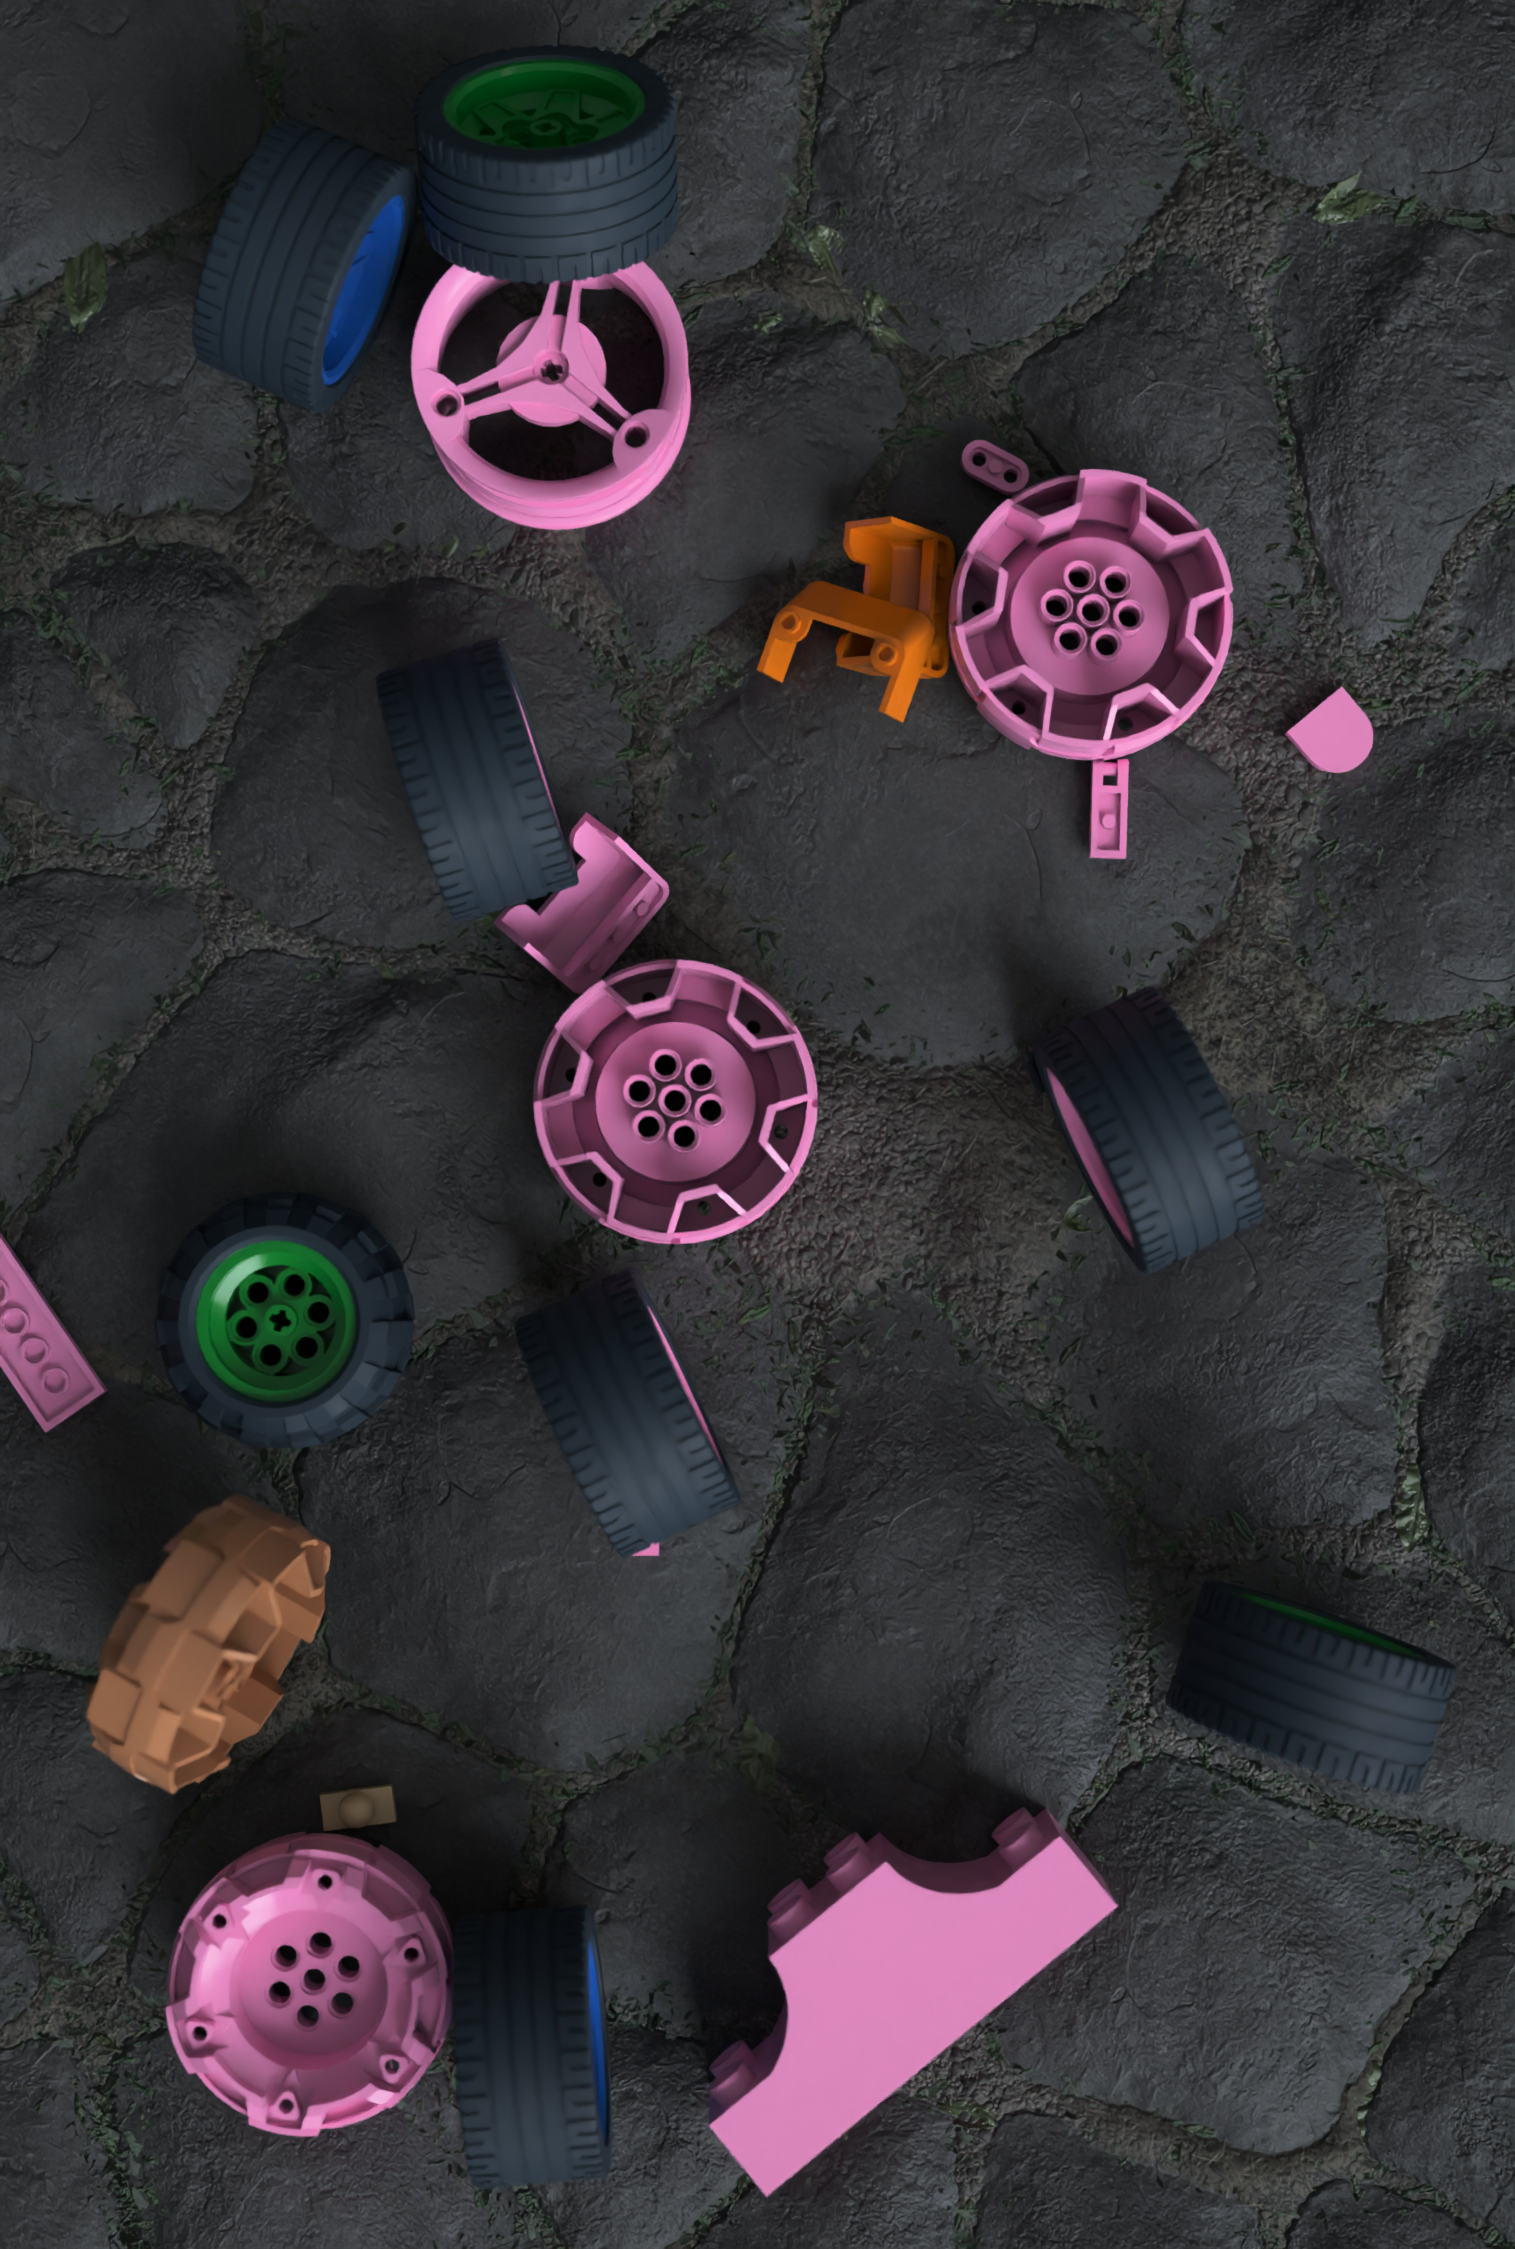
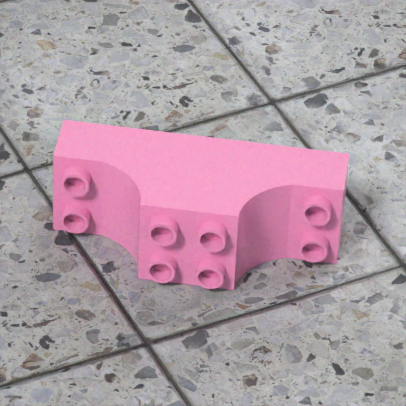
[708,1807,1118,2197]

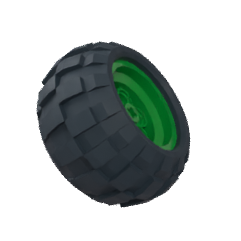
[154,1191,415,1449]

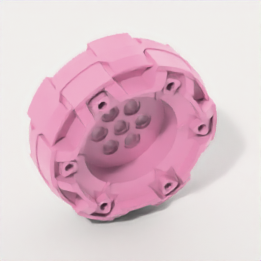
[948,469,1233,761]
[533,959,818,1244]
[165,1831,454,2136]

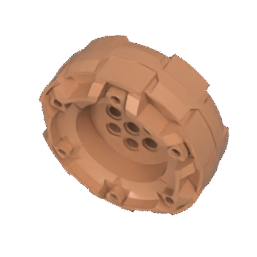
[86,1494,331,1795]

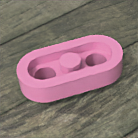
[961,440,1029,495]

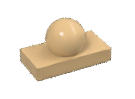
[320,1784,397,1831]

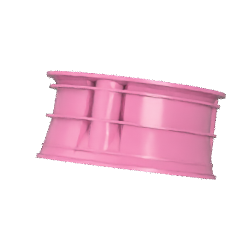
[411,261,691,530]

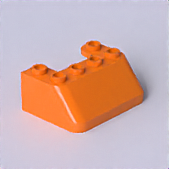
[836,516,955,679]

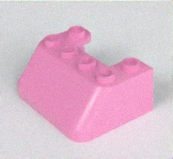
[493,812,669,994]

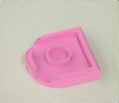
[1285,686,1373,773]

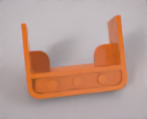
[757,581,935,723]

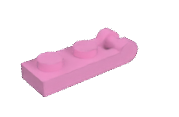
[1089,759,1129,859]

